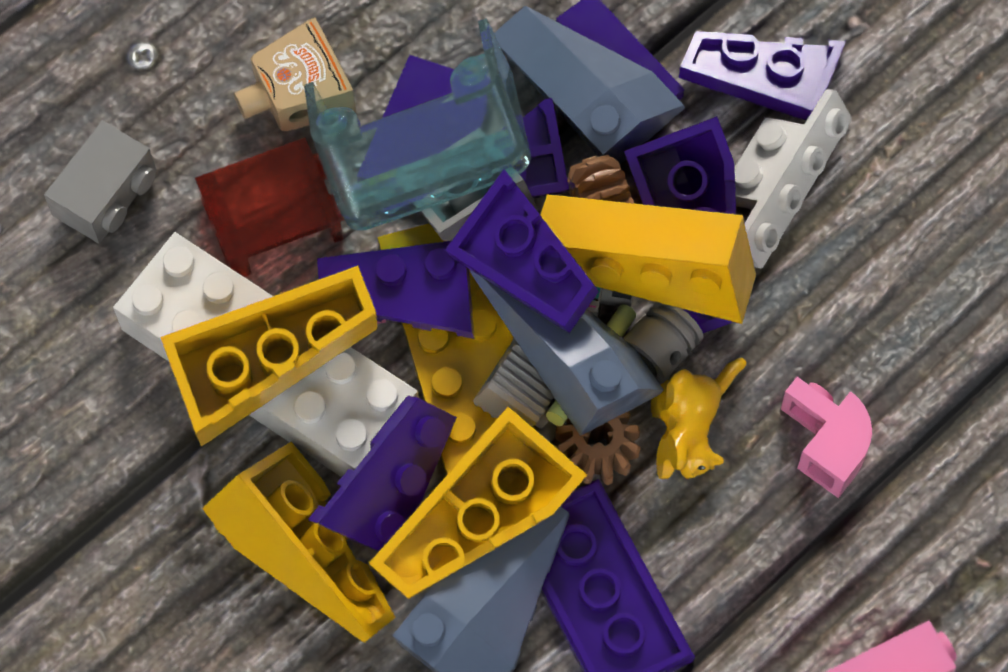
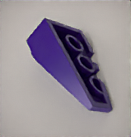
[624,116,736,333]

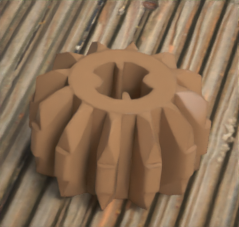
[567,154,634,204]
[555,411,640,486]

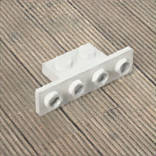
[735,89,851,269]

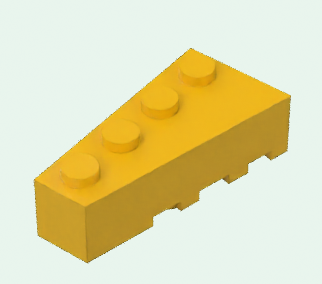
[540,194,756,324]
[160,266,378,447]

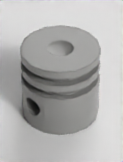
[623,302,704,383]

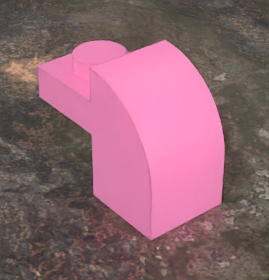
[781,377,872,498]

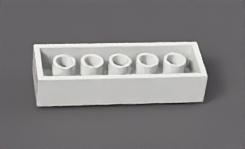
[113,232,419,477]

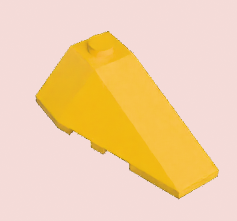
[369,407,587,599]
[202,441,396,643]

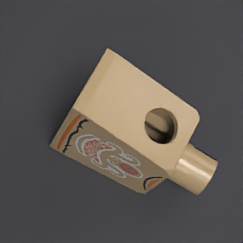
[234,17,356,131]

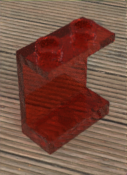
[195,138,348,277]

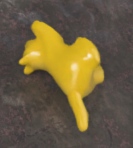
[651,358,746,480]

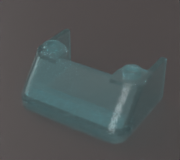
[304,18,531,231]

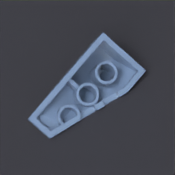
[490,6,685,165]
[470,270,664,436]
[392,507,570,672]

